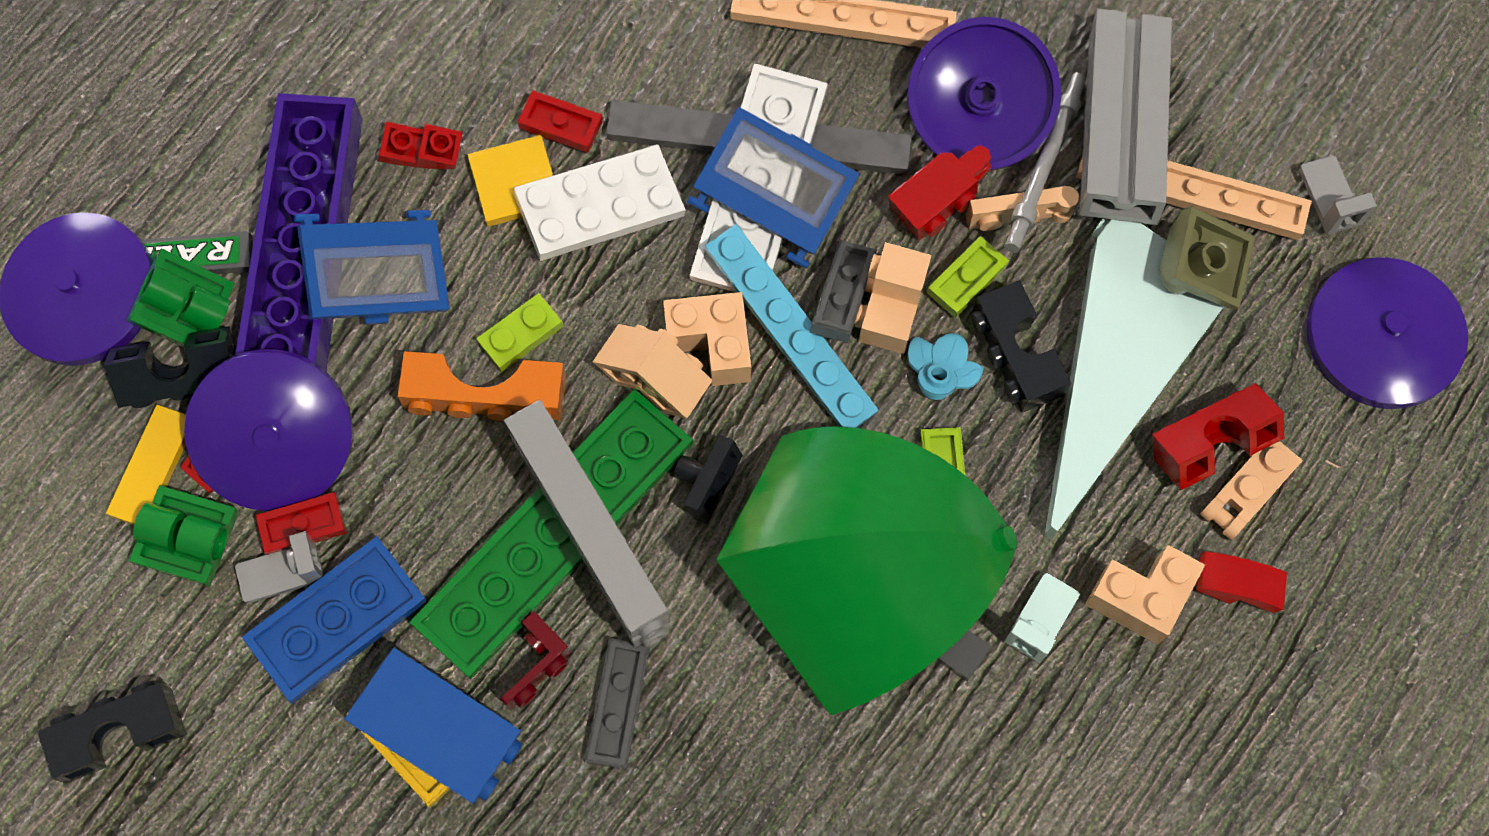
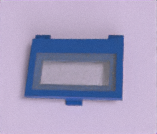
[687,106,860,269]
[294,210,450,325]

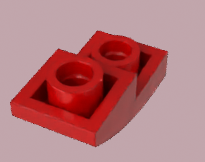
[378,121,463,169]
[1196,551,1287,613]

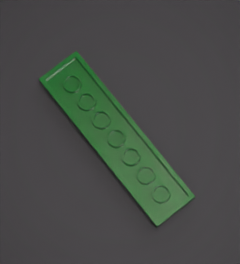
[409,389,694,680]

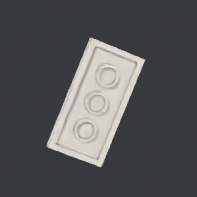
[514,144,685,261]

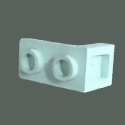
[1004,573,1080,663]

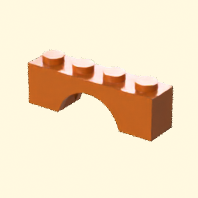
[398,351,566,421]

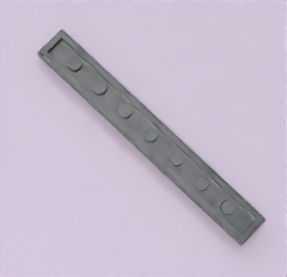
[606,100,912,175]

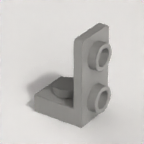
[1299,156,1377,235]
[235,532,324,603]

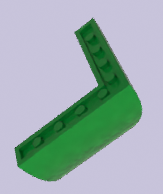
[717,427,1018,716]

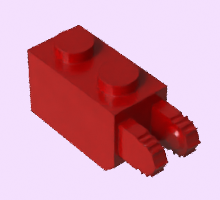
[888,145,992,241]

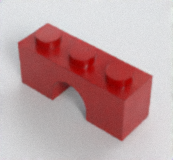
[1152,383,1284,490]

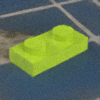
[927,236,1009,318]
[476,293,564,373]

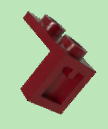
[501,611,571,711]

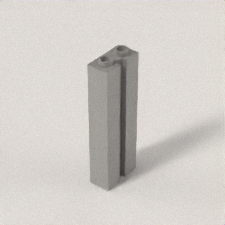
[1079,9,1172,225]
[504,400,671,648]

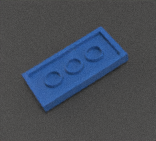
[242,536,428,704]

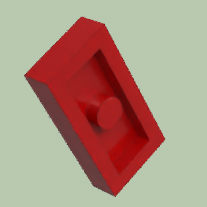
[518,90,603,153]
[255,492,347,555]

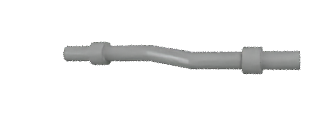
[1004,73,1086,253]

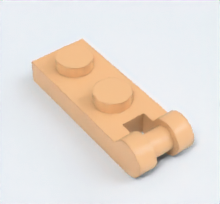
[966,186,1079,231]
[1200,441,1303,541]

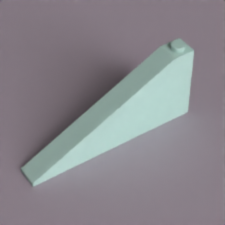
[1044,218,1224,540]

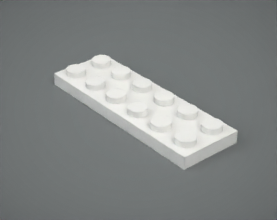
[690,63,828,293]

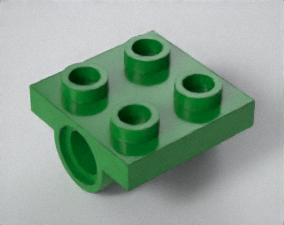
[126,248,235,348]
[129,485,239,587]

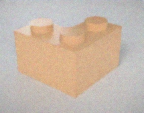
[854,242,932,354]
[663,292,751,386]
[593,324,713,419]
[1085,545,1205,645]

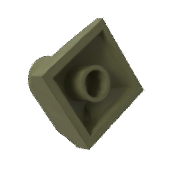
[1160,206,1255,310]

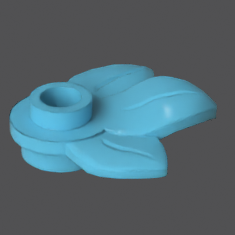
[907,333,984,400]

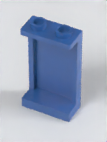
[344,647,523,805]

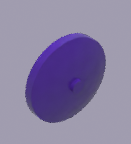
[908,17,1061,171]
[0,213,153,366]
[1307,257,1468,409]
[185,349,353,511]

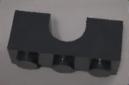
[971,280,1071,413]
[104,326,236,408]
[37,681,187,784]

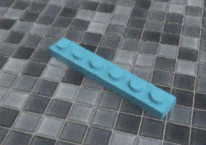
[705,223,879,428]

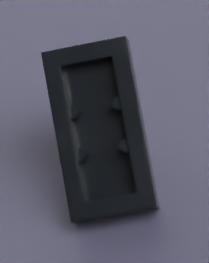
[675,435,743,525]

